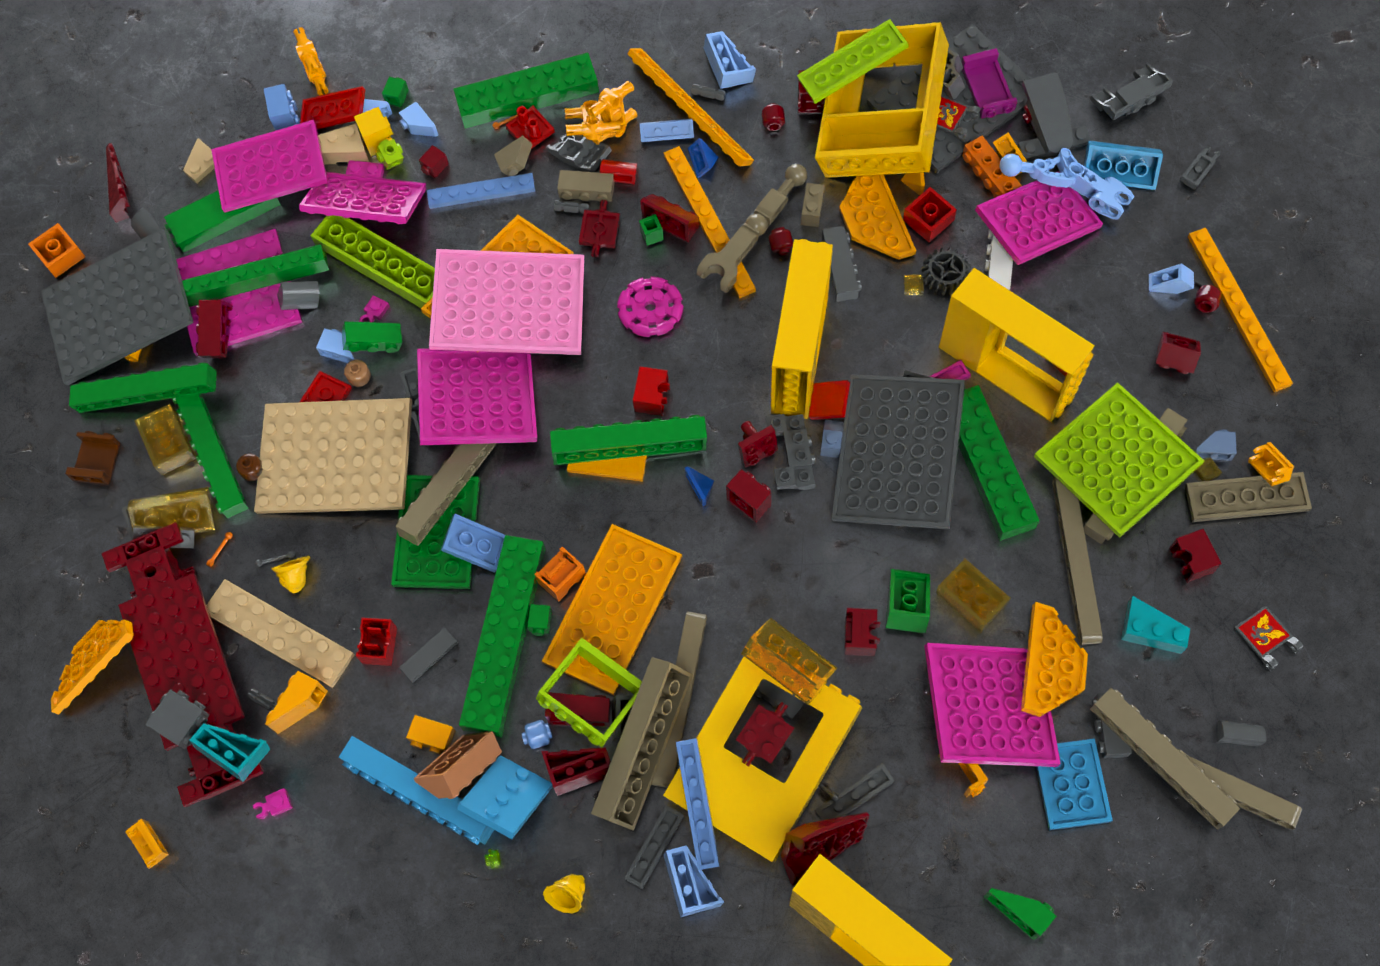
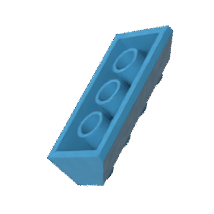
[1084,141,1163,190]

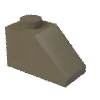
[494,135,532,177]

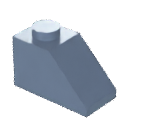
[820,420,844,458]
[1195,429,1237,461]

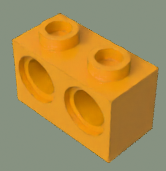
[993,132,1027,176]

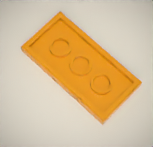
[567,455,647,482]

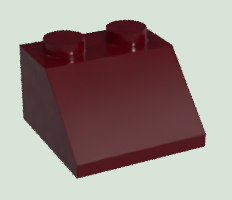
[1156,331,1201,374]

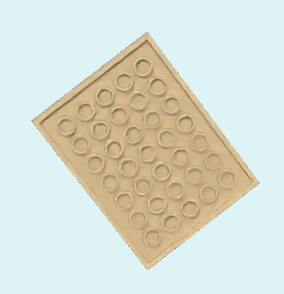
[254,398,412,514]

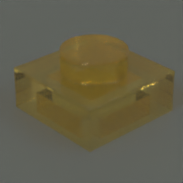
[903,275,924,295]

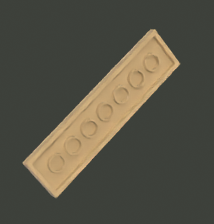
[206,579,355,688]

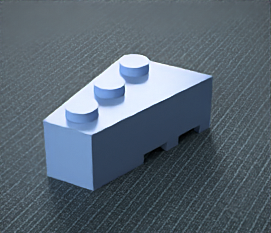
[703,31,756,89]
[663,846,724,918]

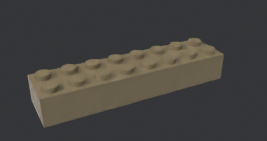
[591,657,693,831]

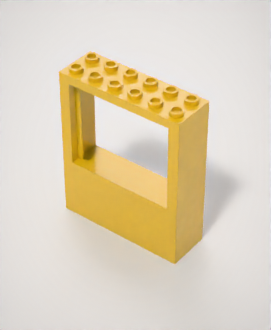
[771,239,833,419]
[939,268,1095,423]
[790,854,953,966]

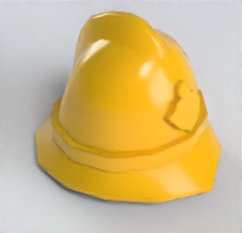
[271,556,311,593]
[543,874,586,913]

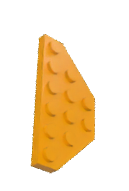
[839,175,916,260]
[1021,602,1088,717]
[51,620,134,715]

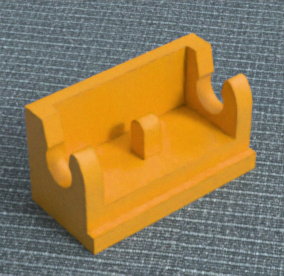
[1248,442,1294,486]
[125,819,169,869]

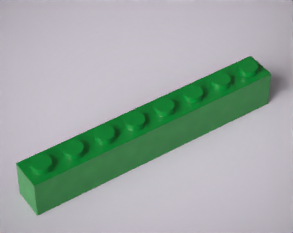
[182,244,329,307]
[69,363,217,413]
[172,394,249,518]

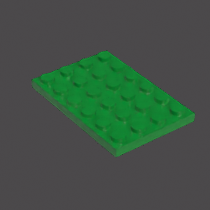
[391,475,480,589]

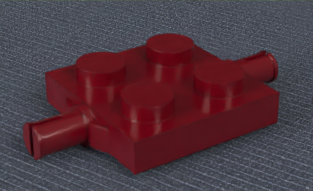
[579,200,620,257]
[736,702,794,767]

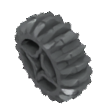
[921,247,971,296]

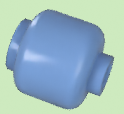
[521,720,553,749]

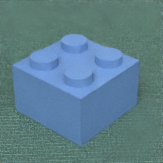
[264,84,300,131]

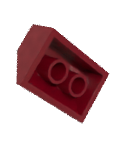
[640,194,700,243]

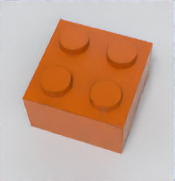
[28,223,85,278]

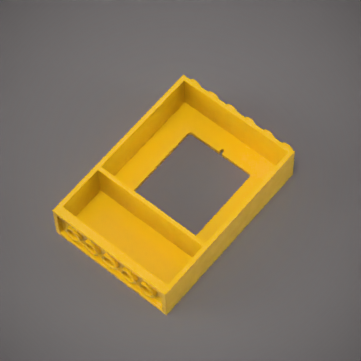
[815,22,949,178]
[663,642,862,862]

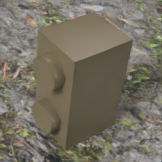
[801,183,825,227]

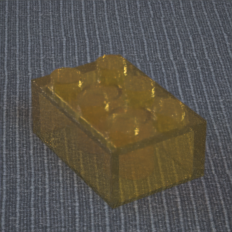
[134,404,196,475]
[936,559,1011,632]

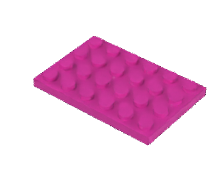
[211,120,328,213]
[975,171,1103,265]
[299,172,426,224]

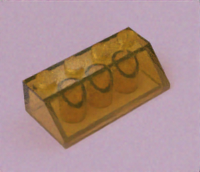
[127,487,215,533]
[741,618,837,705]

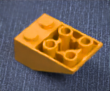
[265,671,328,734]

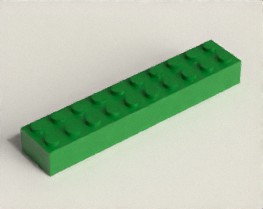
[459,535,546,738]

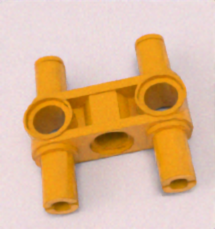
[293,27,329,95]
[587,81,638,145]
[565,100,620,140]

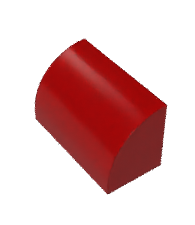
[600,159,637,184]

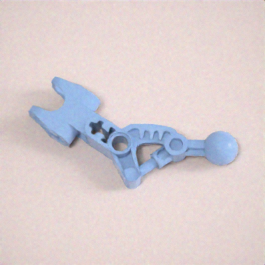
[999,148,1134,220]

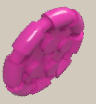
[617,276,684,337]

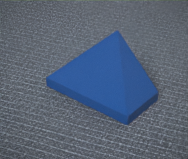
[688,138,719,178]
[684,466,714,506]

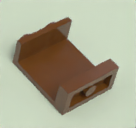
[65,431,120,485]

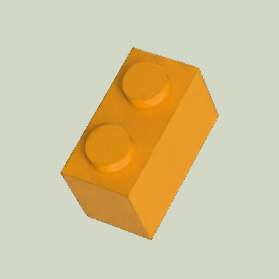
[406,715,456,755]

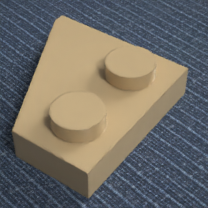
[183,138,215,184]

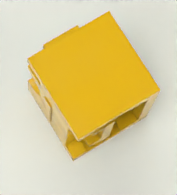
[354,107,393,156]

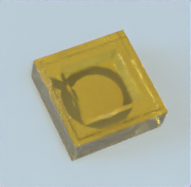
[1195,458,1222,481]

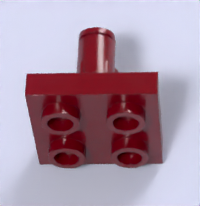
[738,421,778,468]

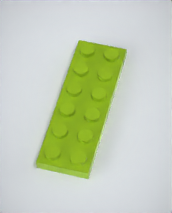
[797,19,909,104]

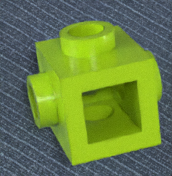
[376,139,404,170]

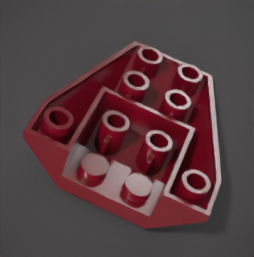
[781,812,870,886]

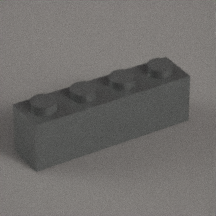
[822,226,862,302]

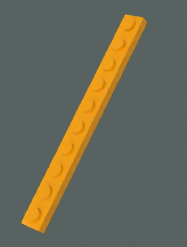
[628,48,754,167]
[663,146,756,299]
[1188,227,1293,392]

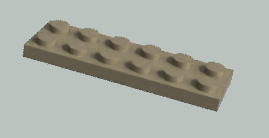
[1185,472,1312,522]

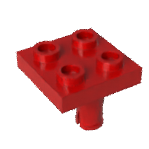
[505,106,555,149]

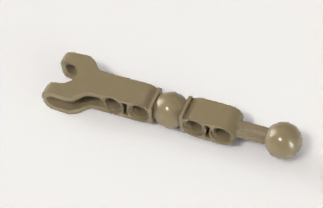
[697,164,807,293]

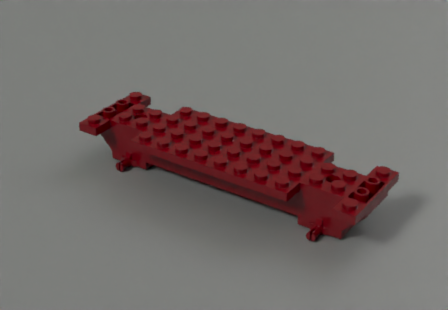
[101,522,264,807]

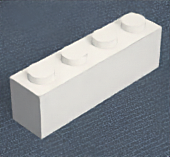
[984,229,1013,290]

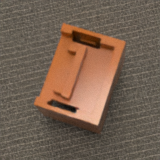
[534,547,586,602]

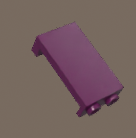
[962,48,1017,119]

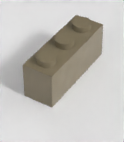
[557,170,615,202]

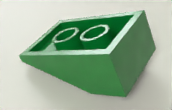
[886,569,930,634]
[983,888,1057,940]

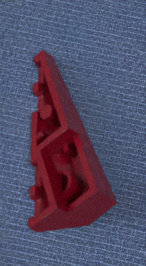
[106,143,130,223]

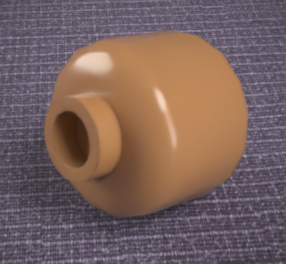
[344,359,371,387]

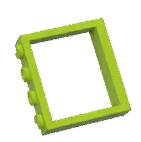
[536,638,642,747]

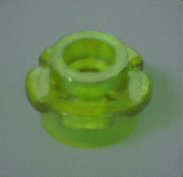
[485,849,501,869]

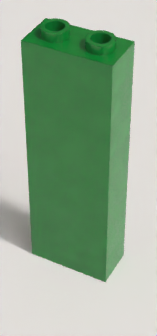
[164,190,281,253]

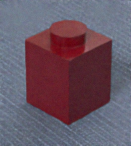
[419,145,449,178]

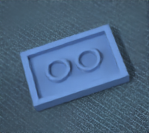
[441,514,505,573]

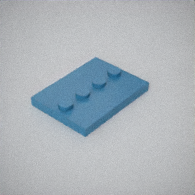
[1036,738,1113,831]
[457,755,552,839]

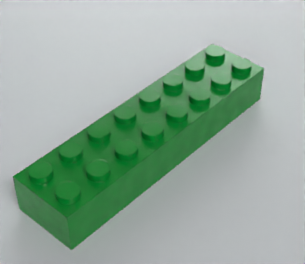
[453,52,599,129]
[959,385,1040,541]
[550,415,707,465]

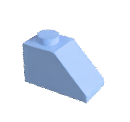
[399,102,438,137]
[1149,263,1194,294]
[316,328,355,363]

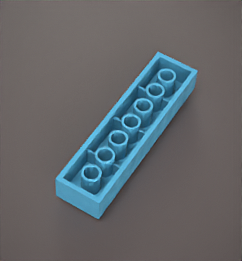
[339,736,494,845]

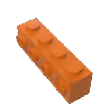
[962,135,1022,198]

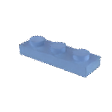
[640,119,694,142]

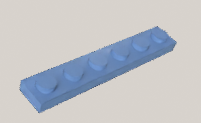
[427,173,536,209]
[676,738,720,870]

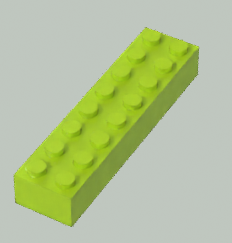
[310,215,435,308]

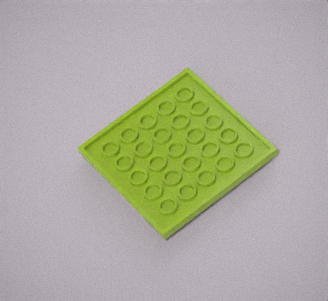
[1034,382,1204,538]

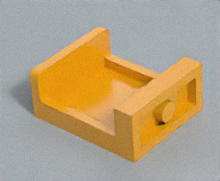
[938,754,988,798]

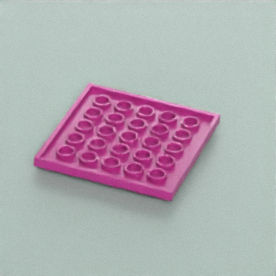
[176,229,303,356]
[417,348,537,445]
[924,643,1061,767]

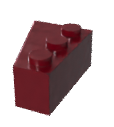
[196,300,233,358]
[545,692,611,727]
[541,747,611,796]

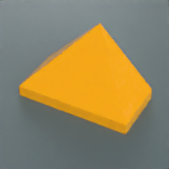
[901,172,925,195]

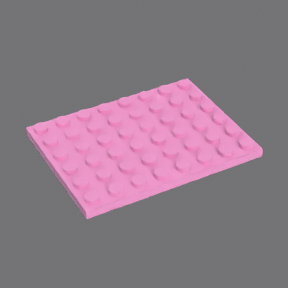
[429,249,584,355]

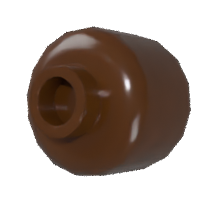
[236,453,263,481]

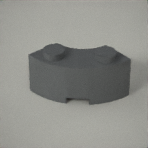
[943,49,965,100]
[754,679,805,719]

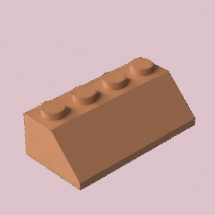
[414,731,502,799]

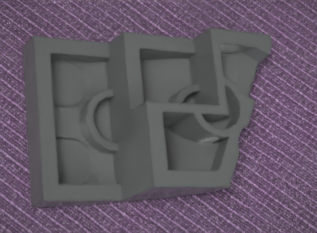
[546,135,612,172]

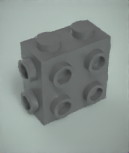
[145,689,210,749]

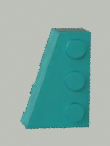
[1121,596,1190,654]
[190,723,270,782]

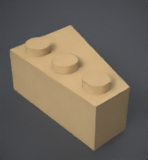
[318,123,369,165]

